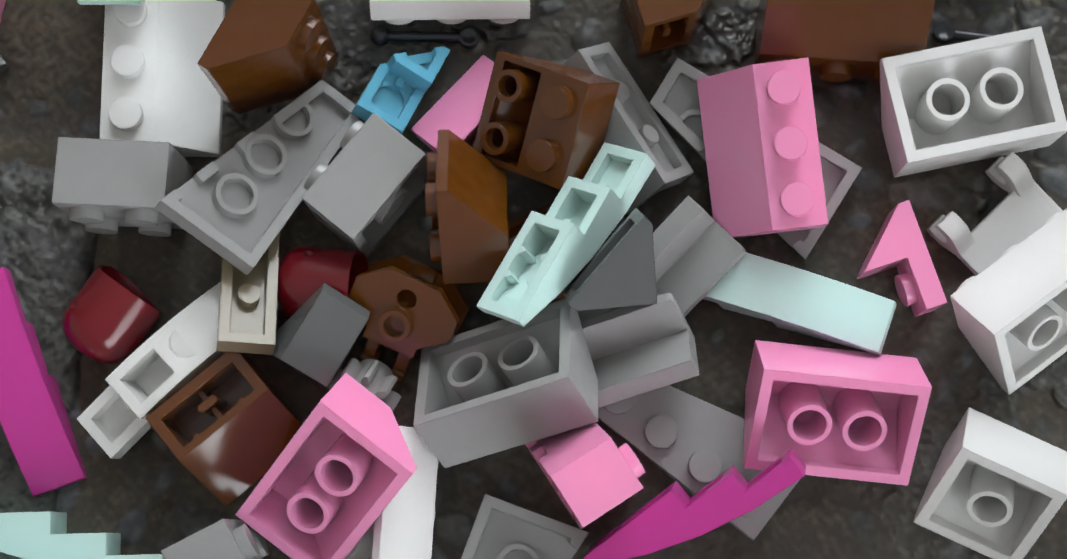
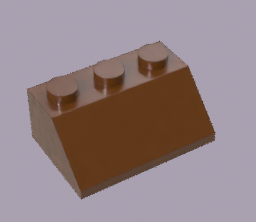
[197,0,337,114]
[754,0,935,85]

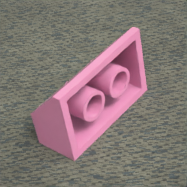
[697,57,829,238]
[743,340,932,486]
[235,373,417,559]

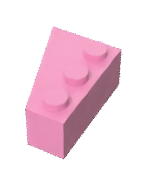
[525,422,646,529]

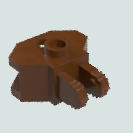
[349,254,470,386]

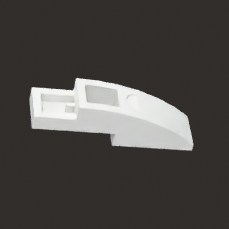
[77,282,279,459]

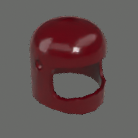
[277,247,368,319]
[62,265,163,364]

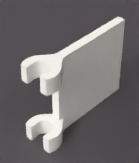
[926,152,1063,276]

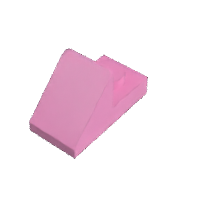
[857,200,948,317]

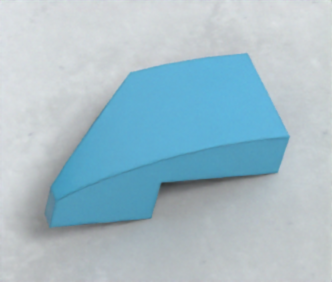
[351,46,450,134]

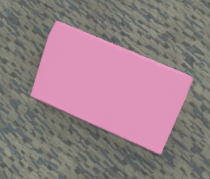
[411,55,494,152]

